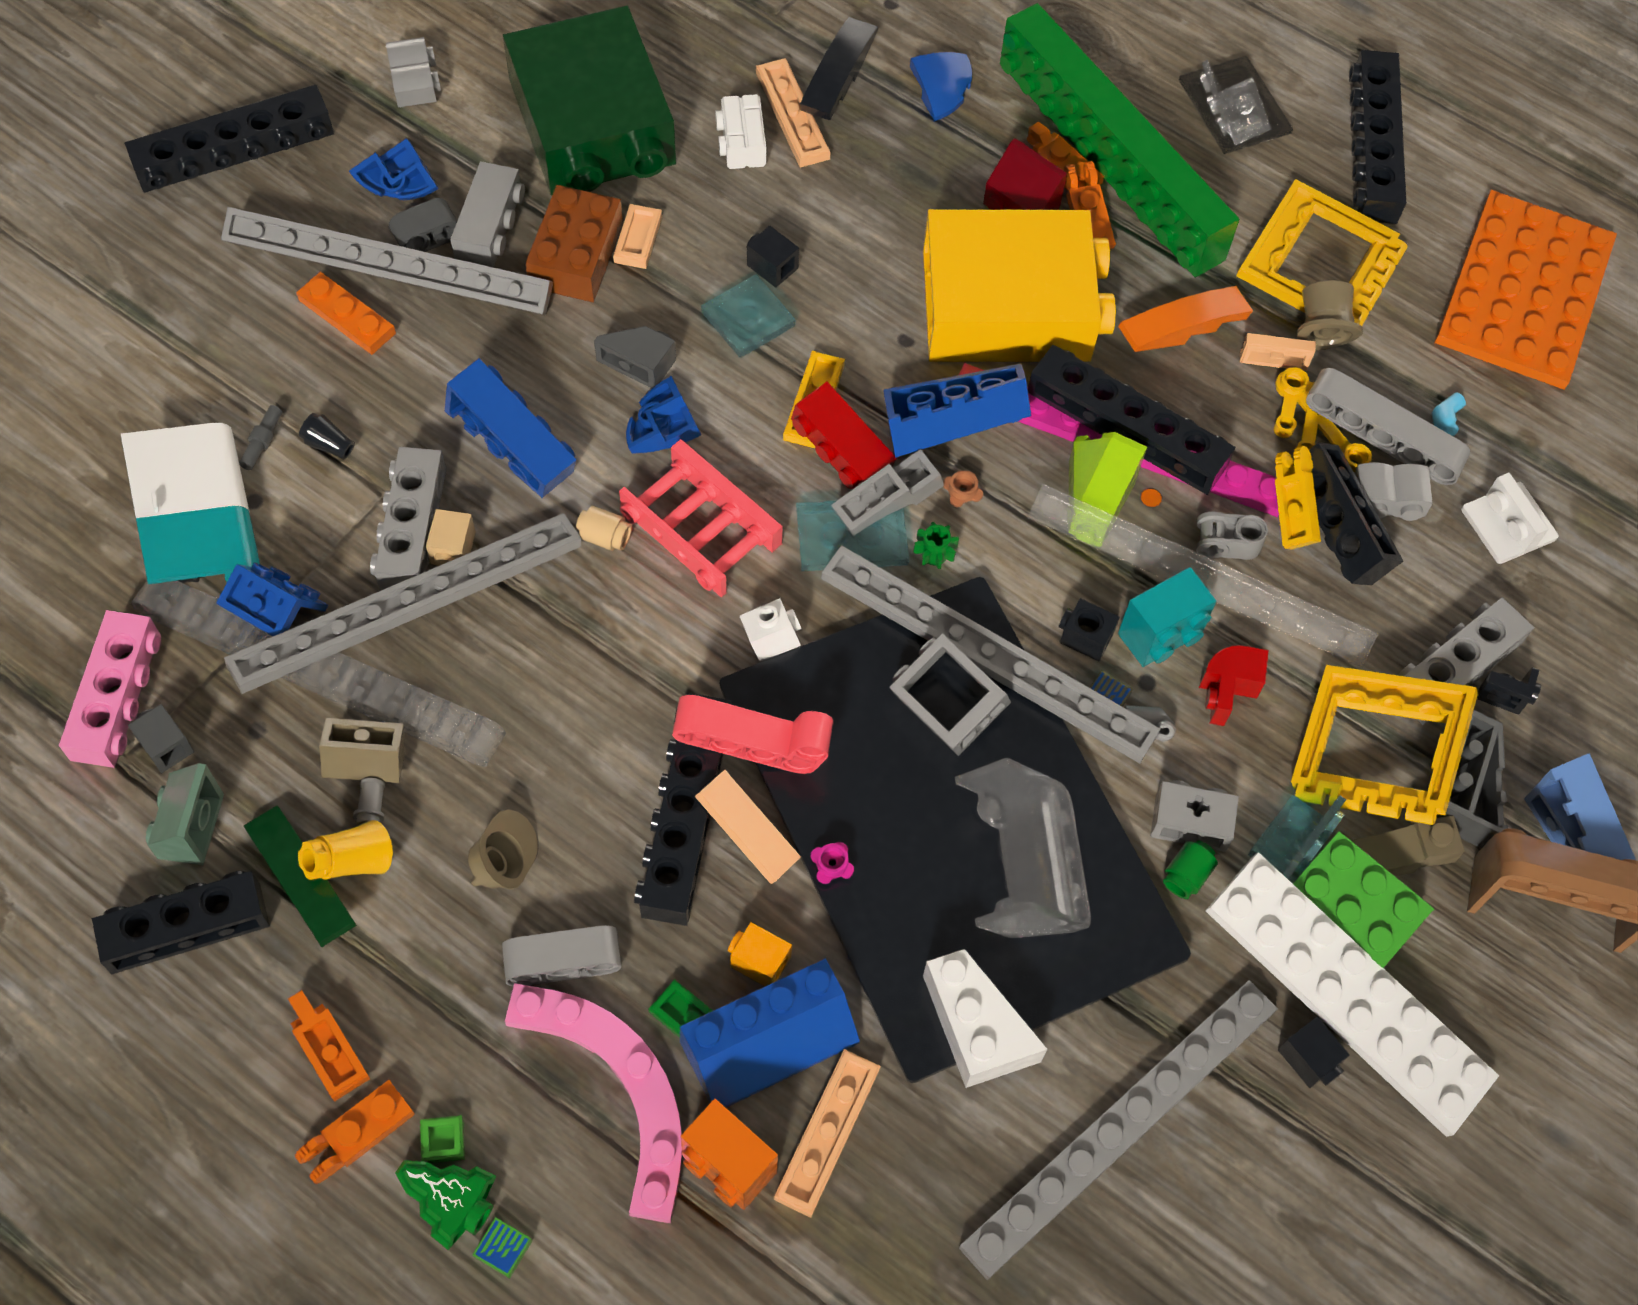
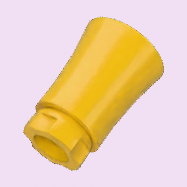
[298,820,393,880]

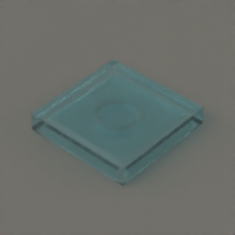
[701,274,796,358]

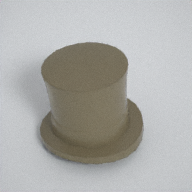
[1296,280,1363,350]

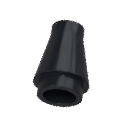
[299,413,355,460]

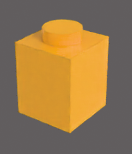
[728,922,792,986]

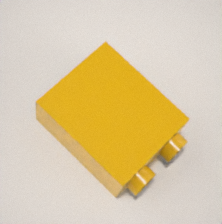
[923,209,1116,362]

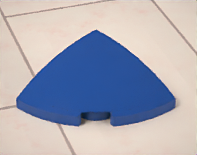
[910,52,972,122]
[349,138,439,200]
[626,376,702,453]

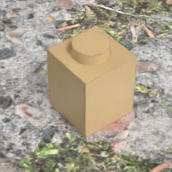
[426,509,476,567]

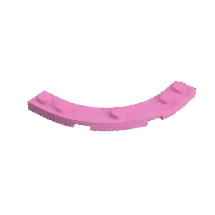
[505,983,682,1224]

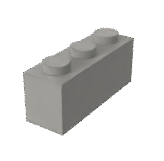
[450,161,525,267]

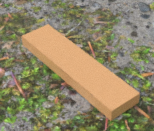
[756,58,830,168]
[774,1049,881,1218]

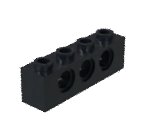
[1293,442,1403,585]
[92,871,270,975]

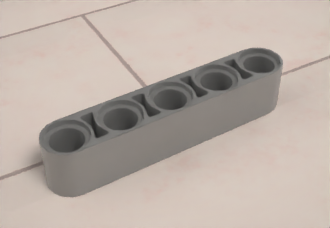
[1306,368,1470,485]

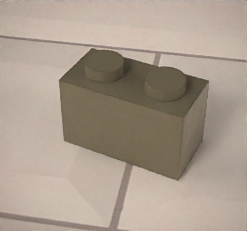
[319,718,405,783]

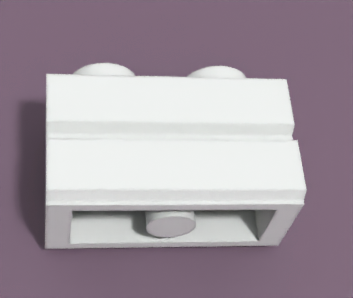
[715,94,766,169]

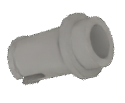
[353,778,385,826]

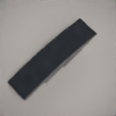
[800,17,878,120]

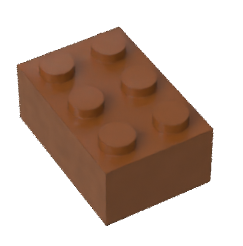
[526,185,623,303]

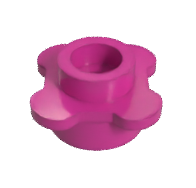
[811,842,854,884]

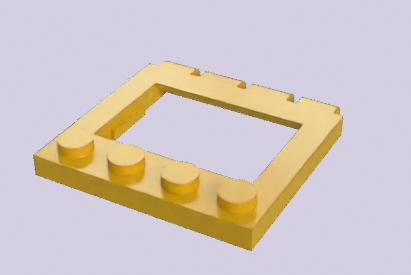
[1236,179,1408,326]
[1291,665,1478,825]

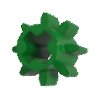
[913,522,959,569]

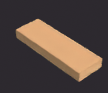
[695,770,801,884]

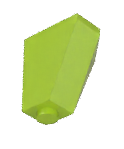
[1068,432,1147,548]

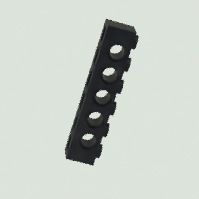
[1349,50,1407,224]
[124,84,334,193]
[1028,344,1236,495]
[634,693,732,926]

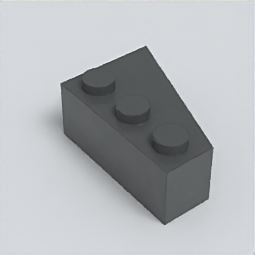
[1426,710,1508,848]

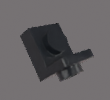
[1477,667,1541,715]

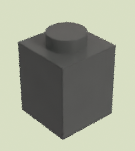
[128,704,194,774]

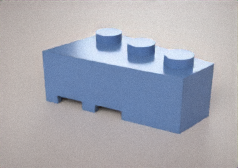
[1524,753,1636,860]

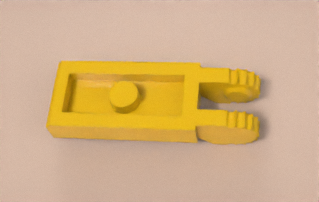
[1275,445,1321,550]

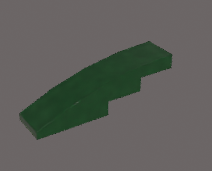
[243,805,357,947]

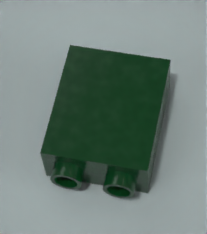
[502,5,676,195]

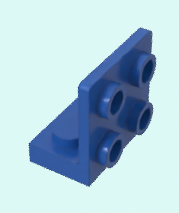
[216,562,328,636]

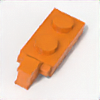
[1027,121,1104,189]
[288,990,370,1102]

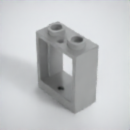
[889,633,1011,756]

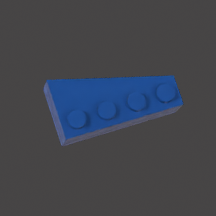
[444,358,577,498]
[883,364,1031,458]

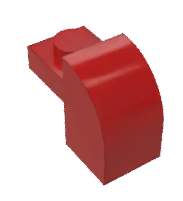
[1199,645,1269,726]

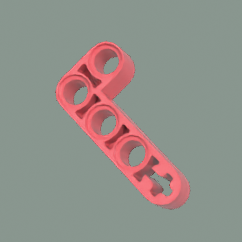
[672,695,833,774]

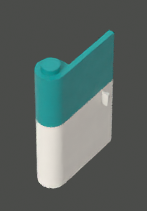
[121,423,261,585]

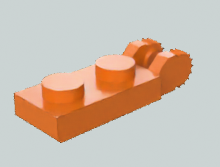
[1064,161,1116,249]
[295,1080,415,1184]

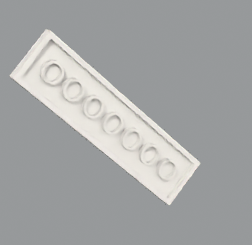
[1205,852,1499,1137]

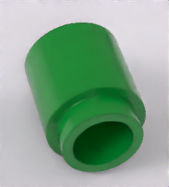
[1163,840,1218,899]

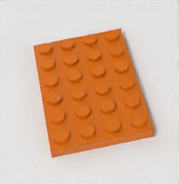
[1435,189,1617,390]

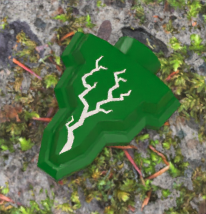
[395,1160,496,1250]

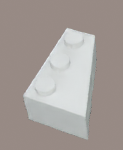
[923,949,1047,1088]

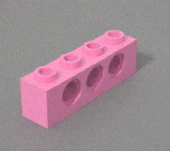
[59,610,161,768]

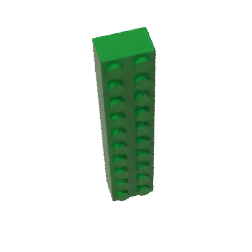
[1000,3,1240,278]

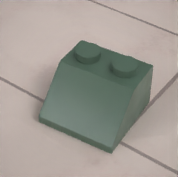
[146,763,224,866]

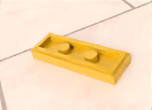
[783,351,845,448]

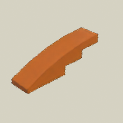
[1118,286,1253,352]

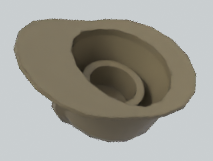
[468,809,538,890]

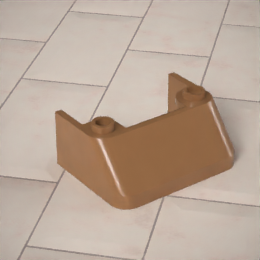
[1467,828,1638,953]

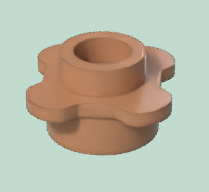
[943,471,983,507]

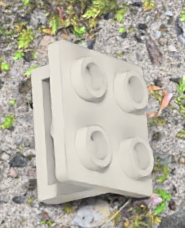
[1461,473,1559,564]

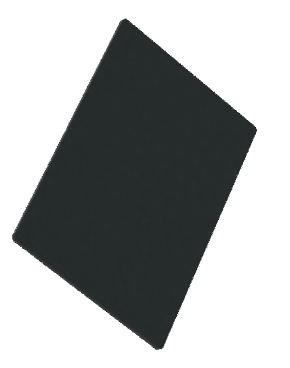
[719,577,1191,1083]

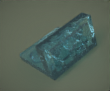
[1248,795,1346,879]

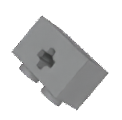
[1150,780,1239,852]

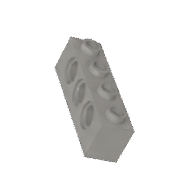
[370,447,446,590]
[1398,597,1535,725]

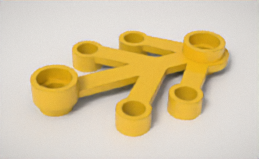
[1273,367,1372,472]

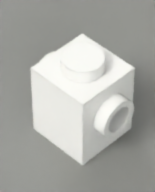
[740,598,802,662]

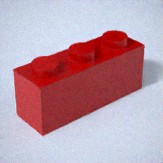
[791,381,897,489]

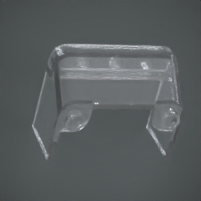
[955,758,1091,938]

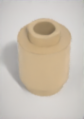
[576,506,632,551]

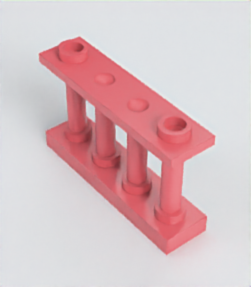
[619,439,783,598]

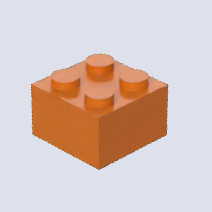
[680,1099,778,1210]

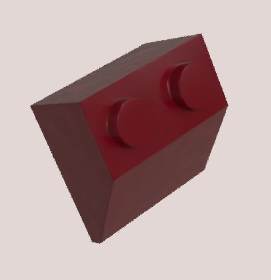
[983,138,1067,210]

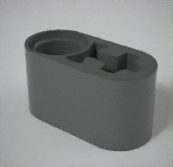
[389,198,457,252]

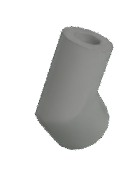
[1125,705,1176,742]

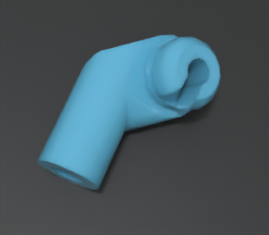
[1432,392,1466,436]

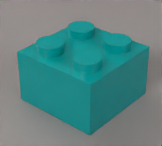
[1118,567,1217,667]

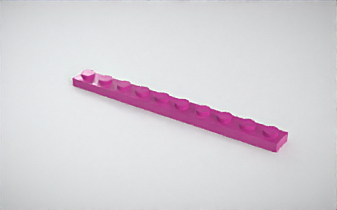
[959,363,1279,518]

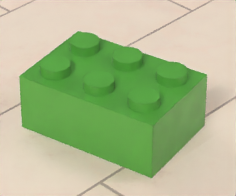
[1293,831,1434,968]

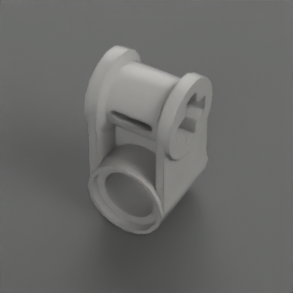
[1197,511,1268,560]

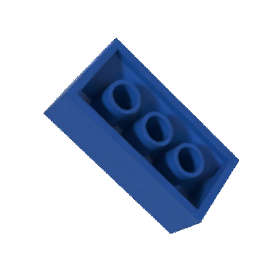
[680,958,860,1108]

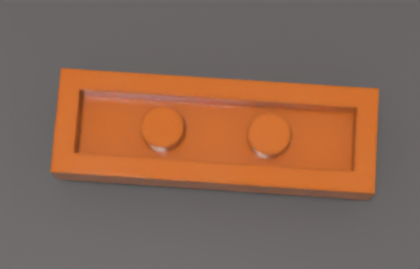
[296,271,396,355]

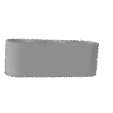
[502,925,621,986]

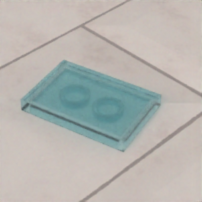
[796,501,909,571]

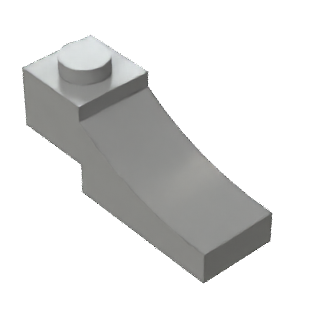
[831,449,944,536]

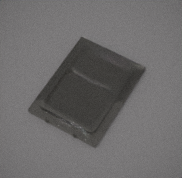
[1178,56,1293,154]

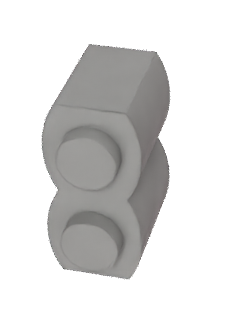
[386,37,441,108]
[1354,463,1433,521]

